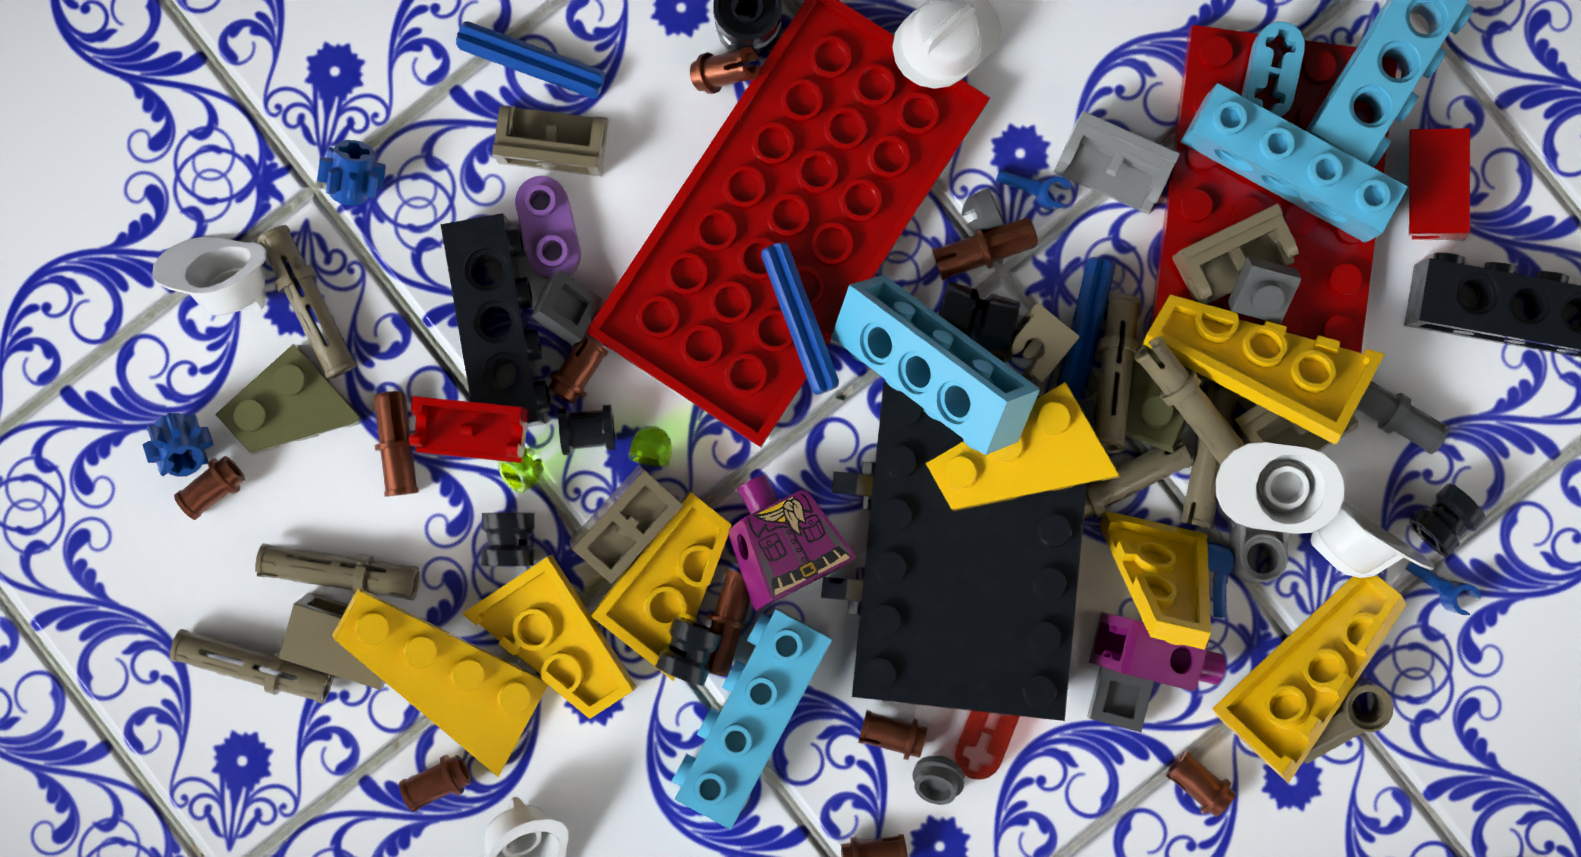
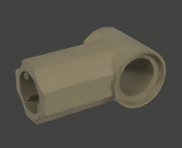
[1303,677,1394,764]

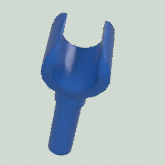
[996,169,1072,210]
[1207,541,1234,618]
[1405,561,1481,615]

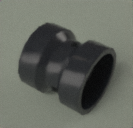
[1409,483,1487,557]
[481,513,535,566]
[655,616,724,686]

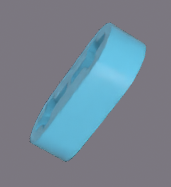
[1241,22,1305,117]

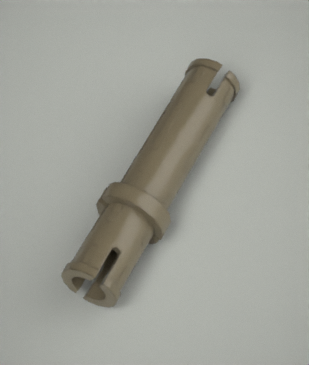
[257,225,358,380]
[1094,293,1141,453]
[1134,336,1245,465]
[1180,379,1239,529]
[1084,439,1193,519]
[255,543,420,600]
[170,629,334,704]

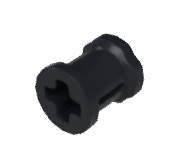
[558,404,616,455]

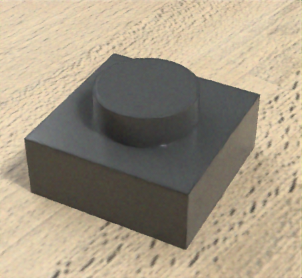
[1227,256,1302,324]
[530,270,602,346]
[1087,666,1154,732]

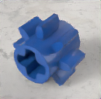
[317,140,386,206]
[142,412,214,477]

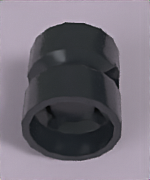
[713,0,782,56]
[938,281,1020,362]

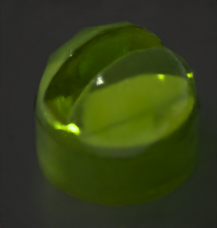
[628,426,672,467]
[498,448,544,494]

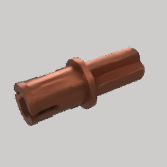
[932,218,1038,281]
[374,391,419,497]
[708,569,751,676]

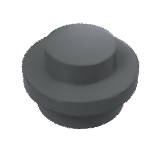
[912,756,966,805]

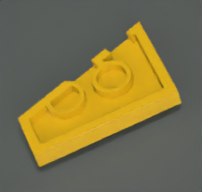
[926,382,1121,511]
[590,491,732,681]
[1099,511,1211,650]
[462,555,638,719]

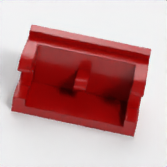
[1408,128,1470,241]
[409,396,529,463]

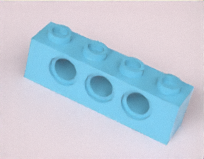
[1305,0,1474,167]
[1181,83,1408,243]
[831,275,1040,455]

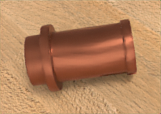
[690,46,760,94]
[548,336,609,405]
[174,456,245,520]
[858,710,928,760]
[1165,750,1236,817]
[399,755,471,812]
[840,834,908,857]

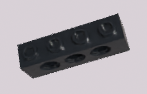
[440,213,551,427]
[1404,253,1581,358]

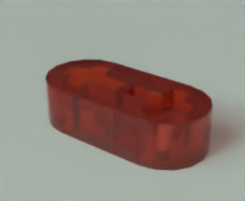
[953,710,1020,780]

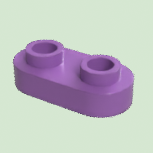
[515,176,581,279]

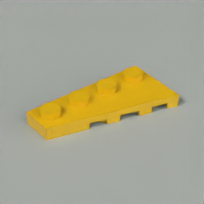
[1143,295,1385,445]
[1212,575,1407,784]
[332,588,548,777]

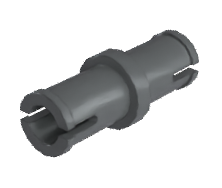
[1356,381,1449,454]

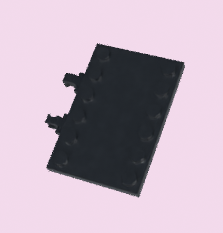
[821,382,1095,721]

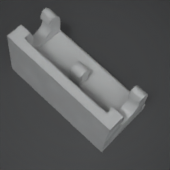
[1053,111,1180,214]

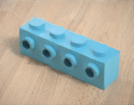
[671,608,832,830]

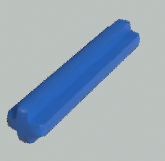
[456,21,605,99]
[761,242,839,395]
[1056,257,1116,399]

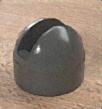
[961,187,1005,233]

